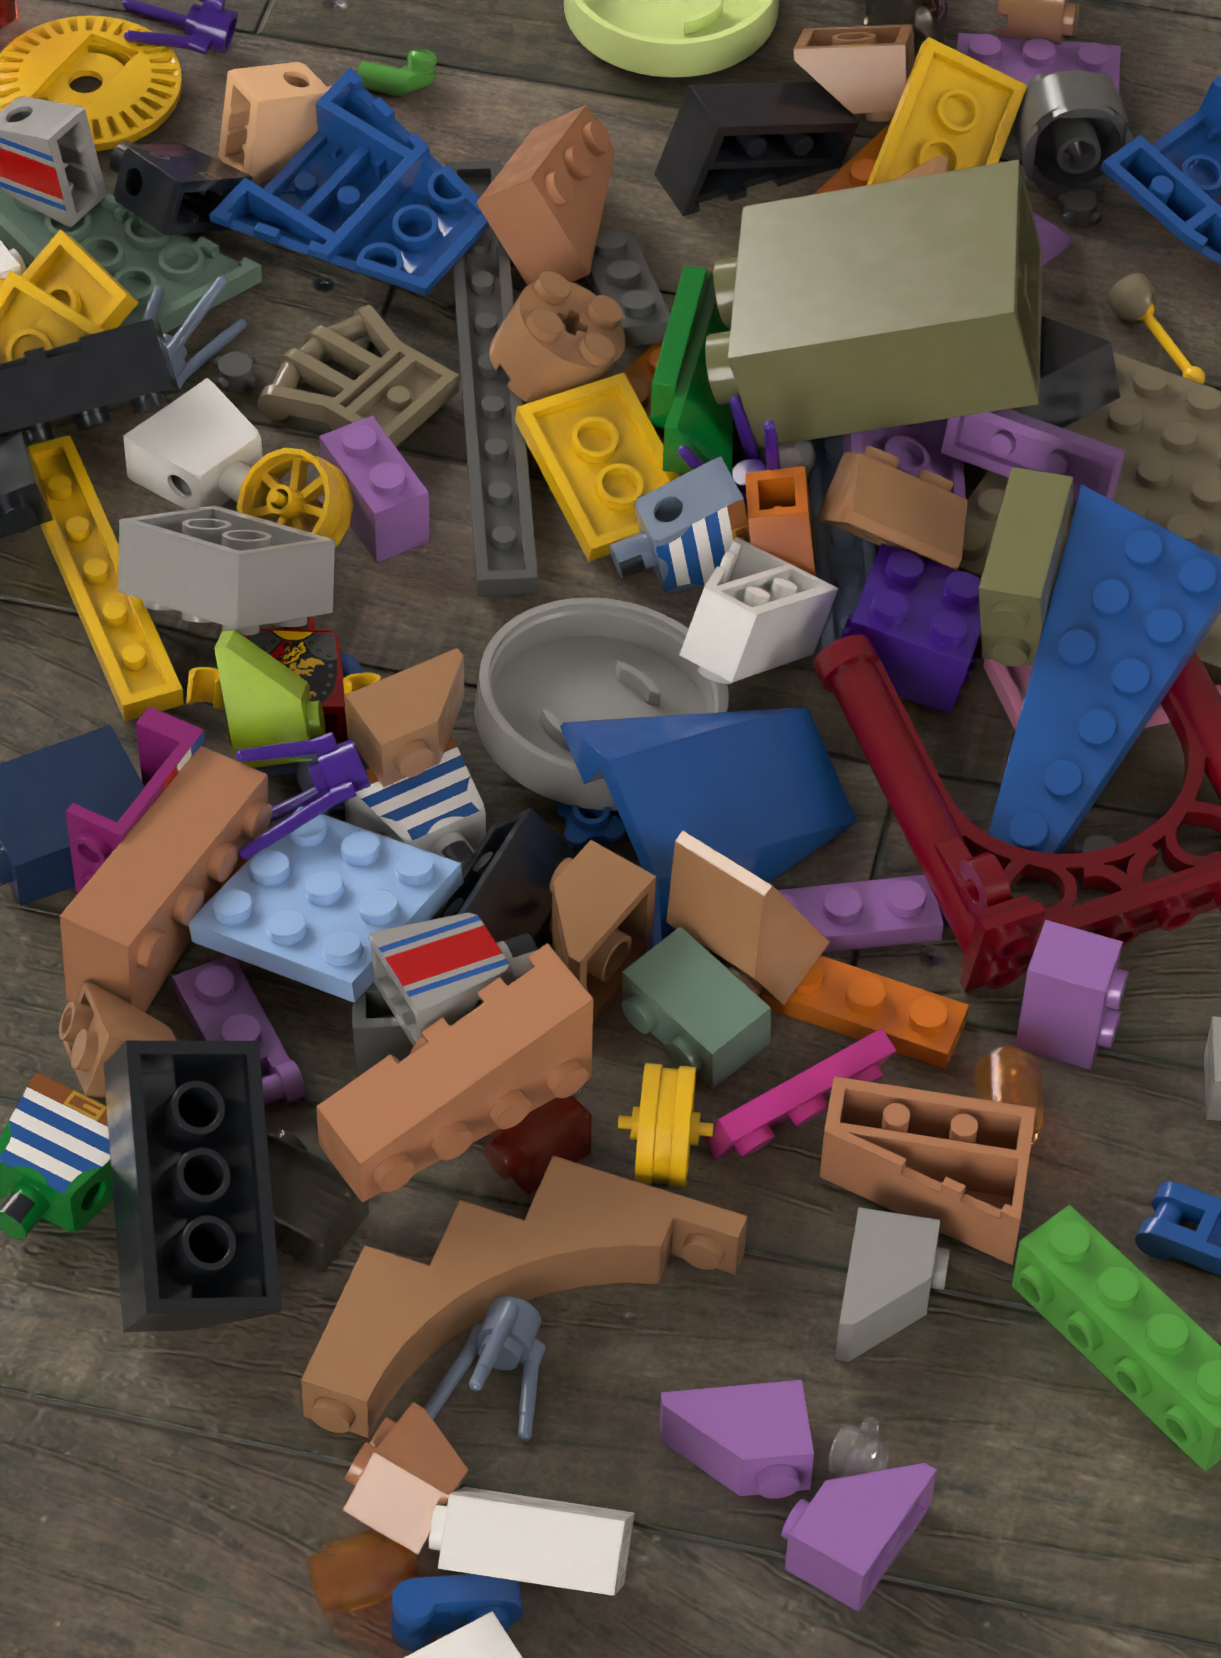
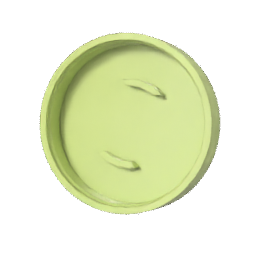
[564,0,779,77]

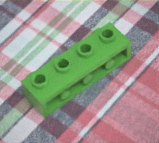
[1012,1204,1221,1472]

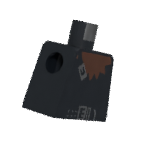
[110,141,253,236]

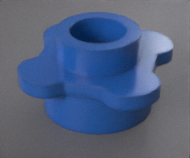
[557,802,626,849]

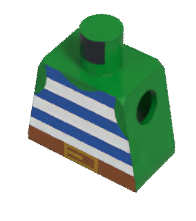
[0,1072,113,1240]

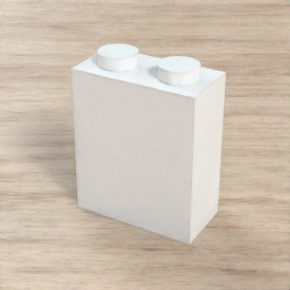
[429,1487,635,1596]

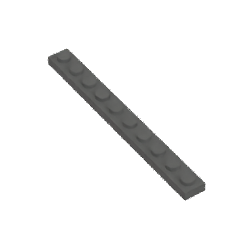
[445,160,538,596]

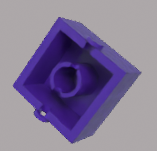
[840,543,981,715]

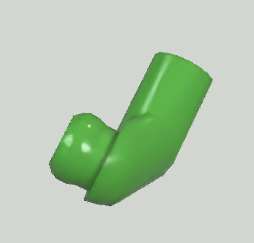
[357,49,438,96]

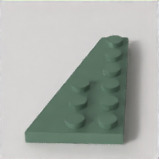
[0,188,262,334]

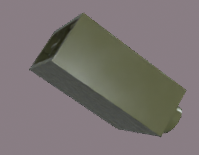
[705,160,1043,448]

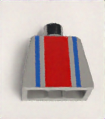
[0,96,107,227]
[369,912,537,1046]

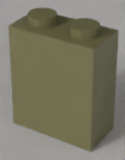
[979,467,1074,667]

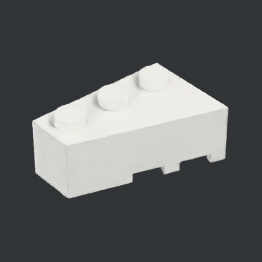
[679,537,838,684]

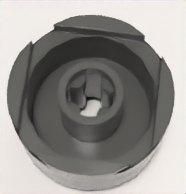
[1013,70,1133,200]

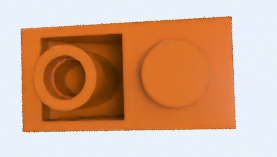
[745,466,817,577]

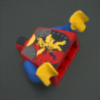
[186,616,381,744]

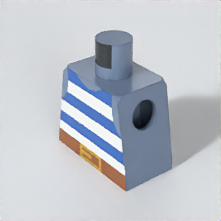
[609,457,751,595]

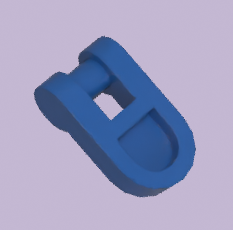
[1135,1181,1221,1275]
[391,1574,523,1650]

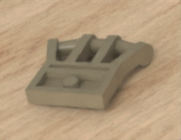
[257,304,459,447]

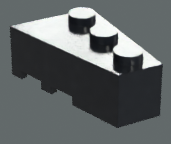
[1011,316,1121,428]

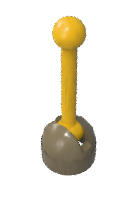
[1107,273,1205,384]

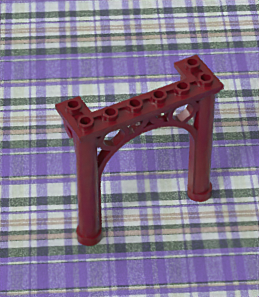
[813,635,1221,992]

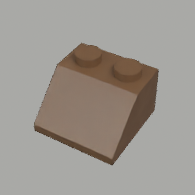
[793,24,915,121]
[817,446,968,570]
[666,831,830,1005]
[549,840,656,1023]

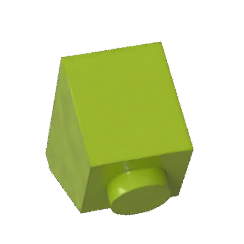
[214,630,326,768]

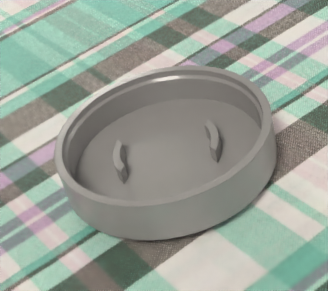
[474,597,729,811]

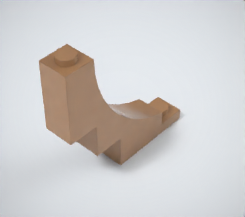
[301,1156,747,1438]

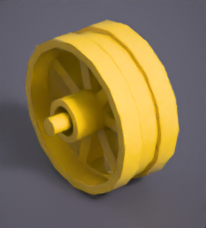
[237,448,354,547]
[618,1063,714,1189]

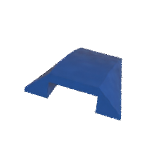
[209,67,490,296]
[560,707,857,947]

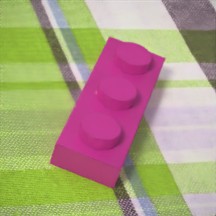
[702,1028,896,1160]

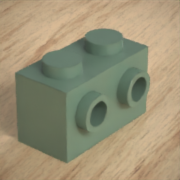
[622,926,771,1089]

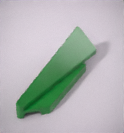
[650,265,733,476]

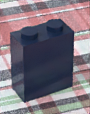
[0,725,145,906]

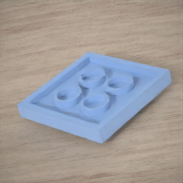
[189,806,464,1003]

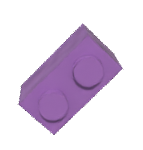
[319,415,430,563]
[1015,920,1129,1070]

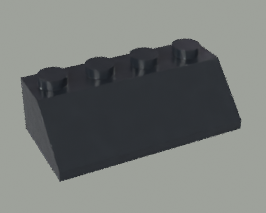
[104,1040,282,1332]

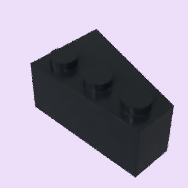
[654,82,859,216]
[0,319,180,446]

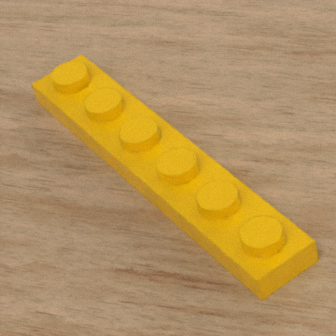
[28,435,184,722]

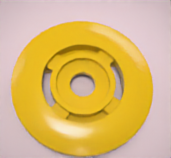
[0,16,182,152]

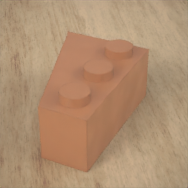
[476,104,615,285]
[819,1076,1036,1265]

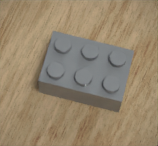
[118,506,335,636]

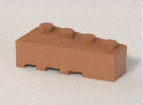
[60,745,272,1012]
[316,943,593,1203]

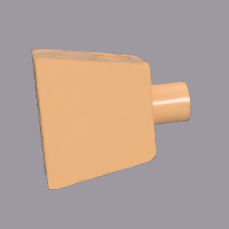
[218,62,332,185]

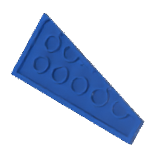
[988,485,1221,883]

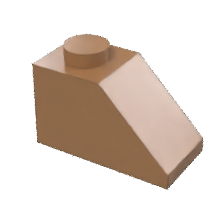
[345,648,465,787]

